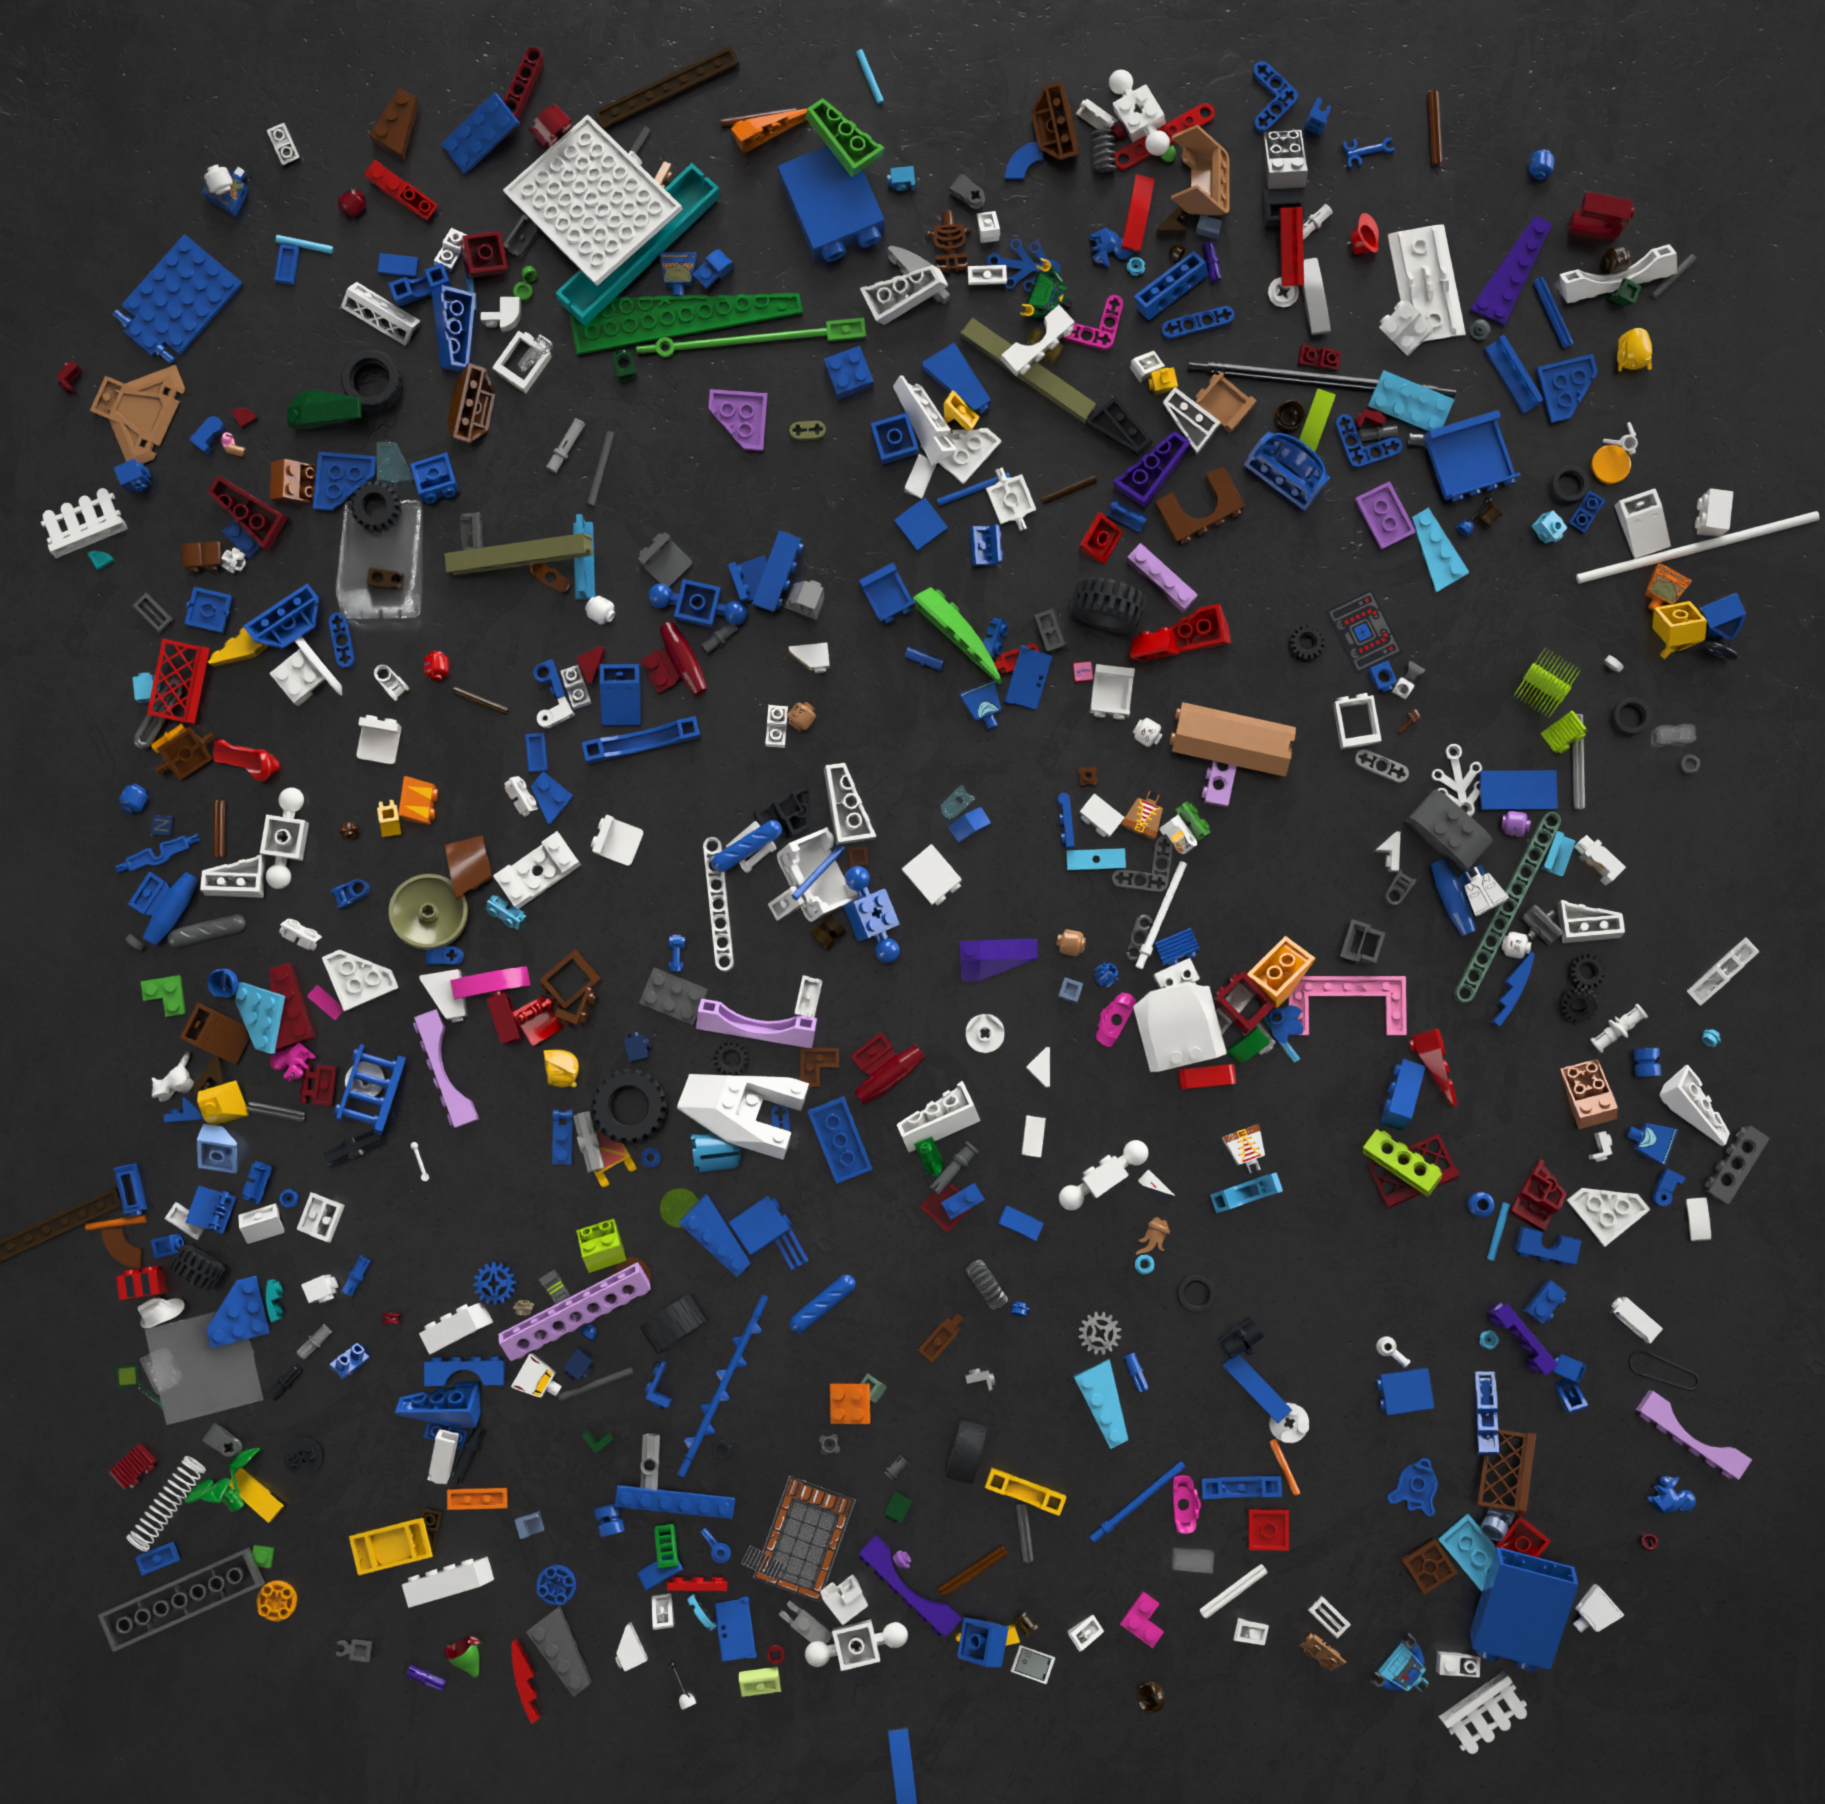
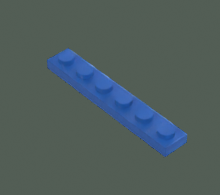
[614,1485,735,1519]

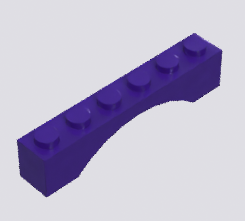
[859,1534,962,1637]

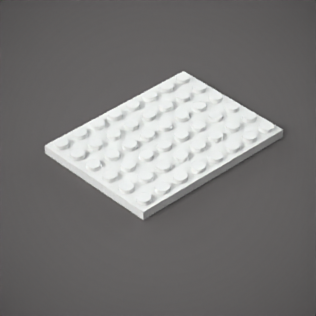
[503,115,683,286]

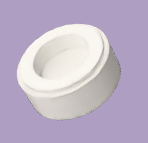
[1604,655,1624,673]

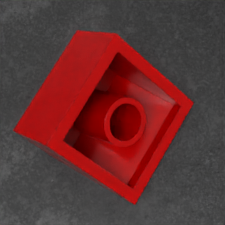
[1130,627,1179,662]

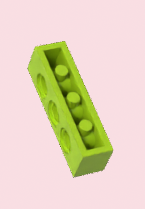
[1363,1129,1442,1197]

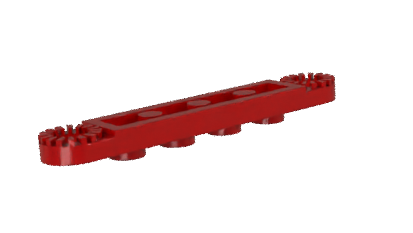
[1114,103,1215,170]

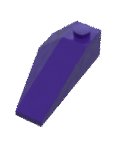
[959,939,1038,982]

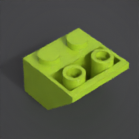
[577,1218,626,1273]

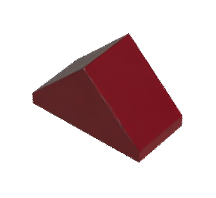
[576,646,606,686]

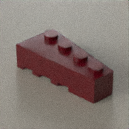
[208,475,288,550]

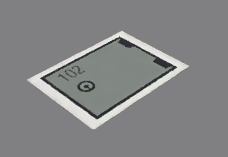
[1011,1645,1055,1684]

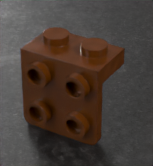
[555,987,596,1027]

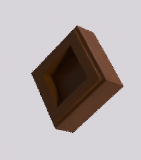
[847,846,869,868]

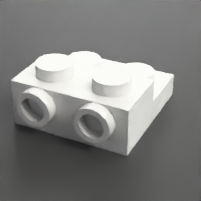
[1379,300,1436,356]

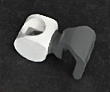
[1392,661,1425,699]

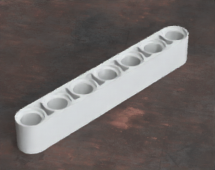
[703,837,734,972]

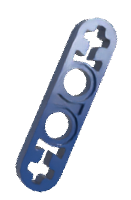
[1161,306,1234,340]

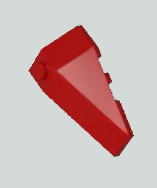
[1167,604,1231,653]
[1409,1029,1457,1107]

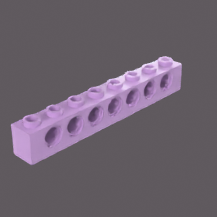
[499,1262,651,1361]

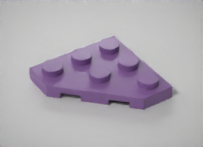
[708,389,768,451]

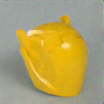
[1617,328,1652,372]
[543,1049,579,1088]

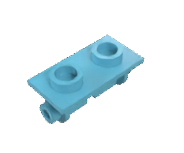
[485,895,526,930]

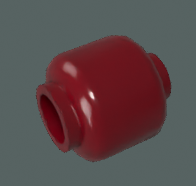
[337,189,366,217]

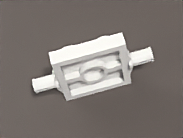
[986,468,1036,531]

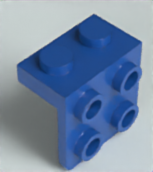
[644,1361,673,1410]

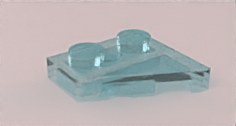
[377,442,415,482]

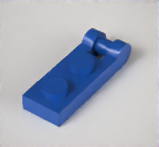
[1057,793,1075,849]
[552,1109,573,1165]

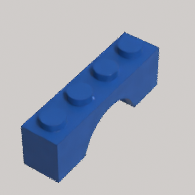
[424,1356,506,1386]

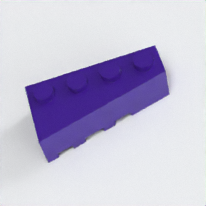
[1113,431,1191,509]

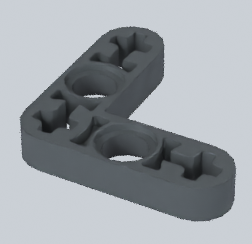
[1112,836,1173,893]

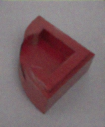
[231,408,258,428]

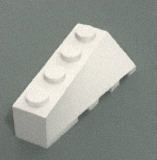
[897,1081,980,1152]

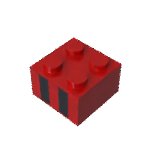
[116,1266,168,1300]

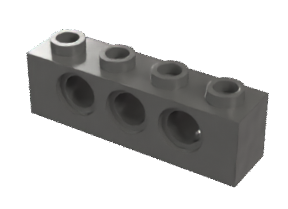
[1704,1125,1770,1204]

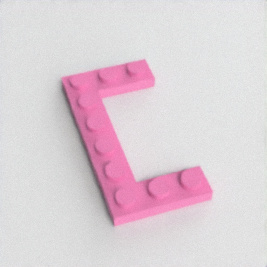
[1288,976,1407,1035]

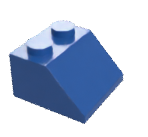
[957,1618,1009,1667]

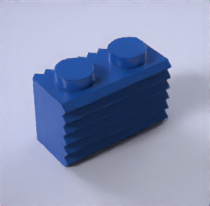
[1154,928,1200,967]

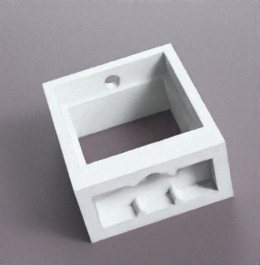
[492,331,552,394]
[1333,693,1382,750]

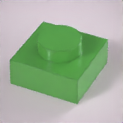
[252,1545,274,1568]

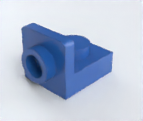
[151,1233,184,1259]

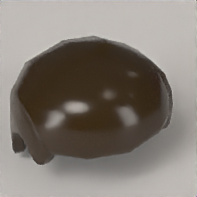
[1275,400,1306,431]
[1137,1682,1165,1714]

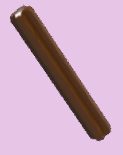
[1428,90,1442,165]
[938,1546,1008,1597]

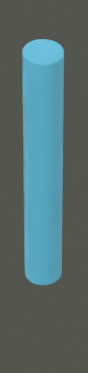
[856,49,884,104]
[275,235,333,254]

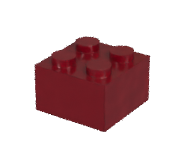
[459,231,508,279]

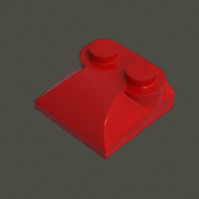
[1494,1515,1551,1558]

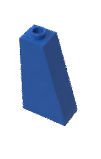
[922,343,991,414]

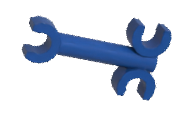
[1342,137,1395,169]

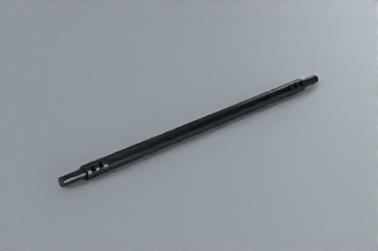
[1188,362,1456,397]

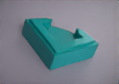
[87,551,115,571]

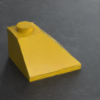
[197,1081,249,1125]

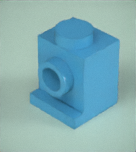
[887,166,915,191]

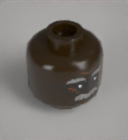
[1602,247,1632,273]

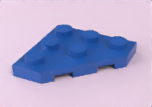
[1536,354,1598,424]
[313,452,377,511]
[206,1276,270,1348]

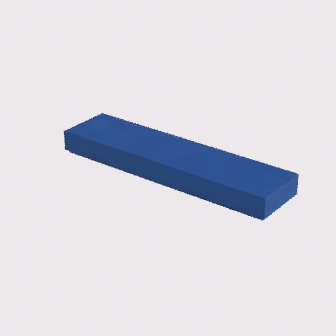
[1223,1355,1292,1424]

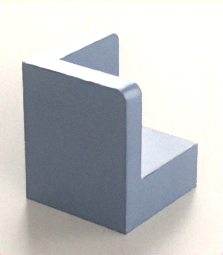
[1195,215,1222,240]
[1058,978,1083,1003]
[515,1511,545,1539]

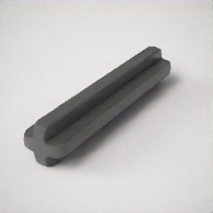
[247,1102,305,1122]
[1016,1503,1033,1563]

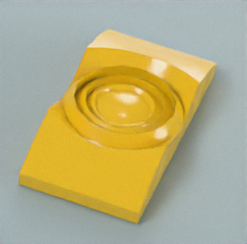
[349,1518,433,1575]

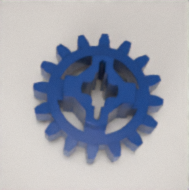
[473,1262,517,1305]

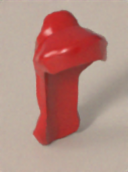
[213,740,280,782]

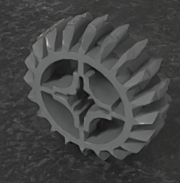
[966,1259,1008,1311]

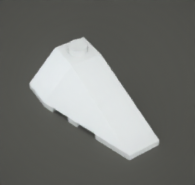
[1659,1065,1730,1146]

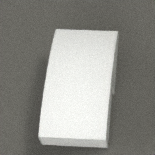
[267,123,300,165]
[434,228,466,272]
[560,665,592,710]
[765,705,788,748]
[1686,1198,1711,1241]

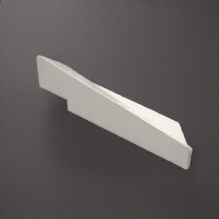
[893,376,957,465]

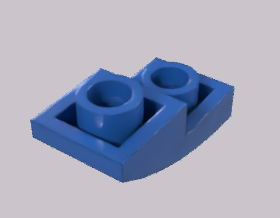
[1568,490,1606,533]
[998,1206,1044,1241]
[422,1422,468,1450]
[637,1557,683,1591]

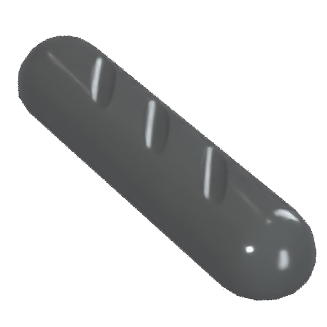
[167,914,246,948]

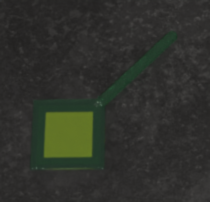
[114,1362,168,1411]

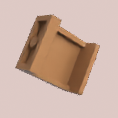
[1196,372,1257,433]

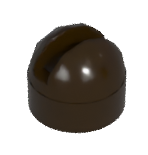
[1170,245,1186,262]

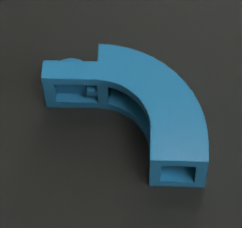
[1210,1172,1283,1213]

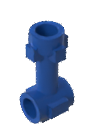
[668,935,685,972]

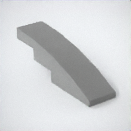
[1301,258,1331,335]

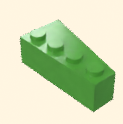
[805,98,884,177]

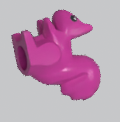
[269,1042,316,1082]

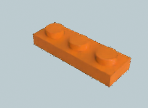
[447,1488,508,1510]

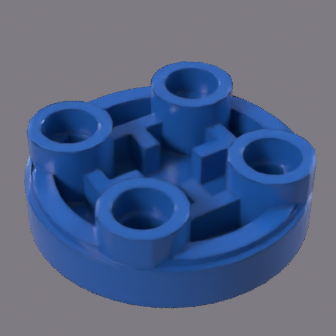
[536,1565,577,1606]

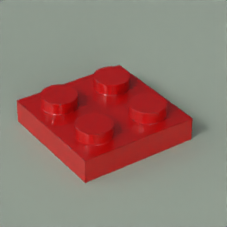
[1248,1509,1289,1551]

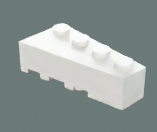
[860,265,948,325]
[402,1557,494,1608]

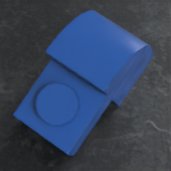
[693,249,734,289]

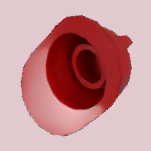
[1351,213,1379,254]

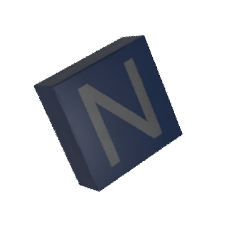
[151,815,174,836]

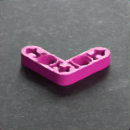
[1062,295,1123,350]

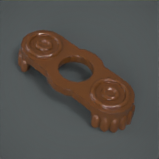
[529,563,571,593]

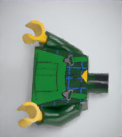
[1020,258,1074,319]

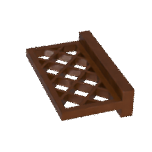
[1478,1429,1536,1515]

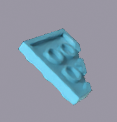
[235,982,285,1053]

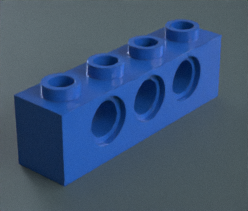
[1134,251,1208,320]

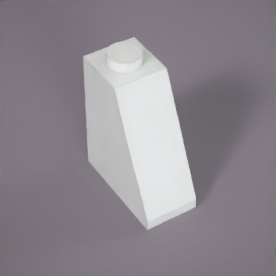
[420,969,468,1023]

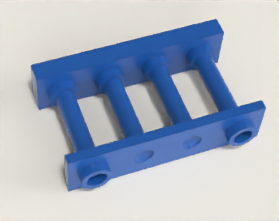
[334,1044,406,1135]

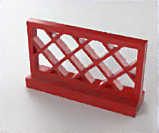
[147,639,210,725]

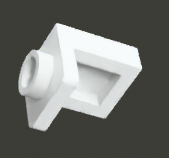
[1589,1131,1612,1162]

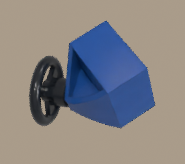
[1698,593,1746,661]

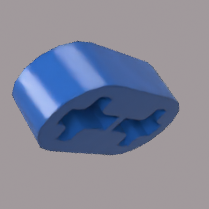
[771,1104,791,1132]

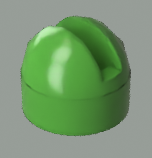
[1161,146,1176,162]
[521,266,538,283]

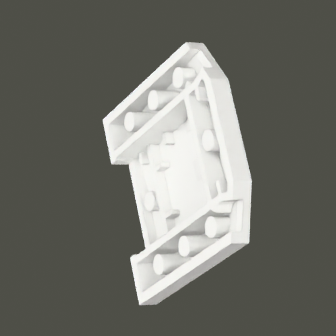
[1133,982,1227,1072]

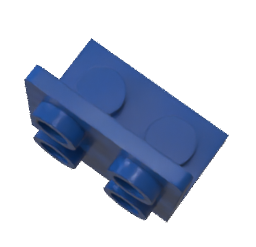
[728,556,767,603]

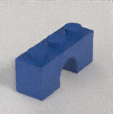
[388,264,452,307]
[1515,1226,1581,1266]

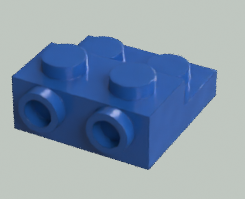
[410,452,459,503]

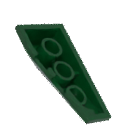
[287,389,361,431]

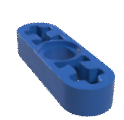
[329,613,355,669]

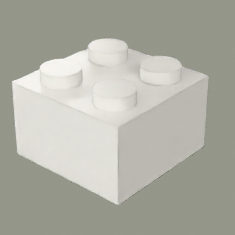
[1695,489,1733,537]

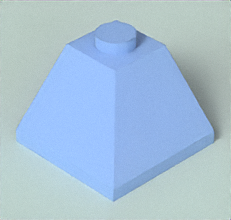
[197,1124,238,1174]

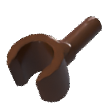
[1398,709,1420,734]

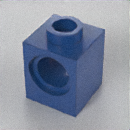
[1368,661,1397,693]
[1553,1354,1587,1384]

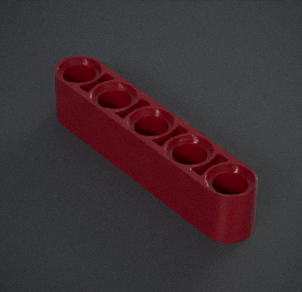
[503,47,544,138]

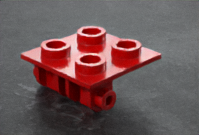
[512,995,564,1046]

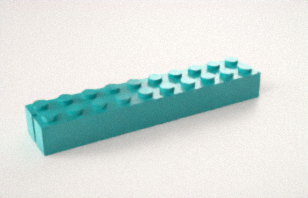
[556,163,720,326]

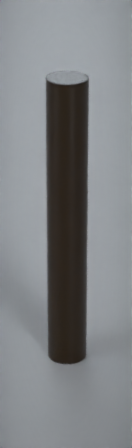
[1041,475,1097,504]
[452,687,508,715]

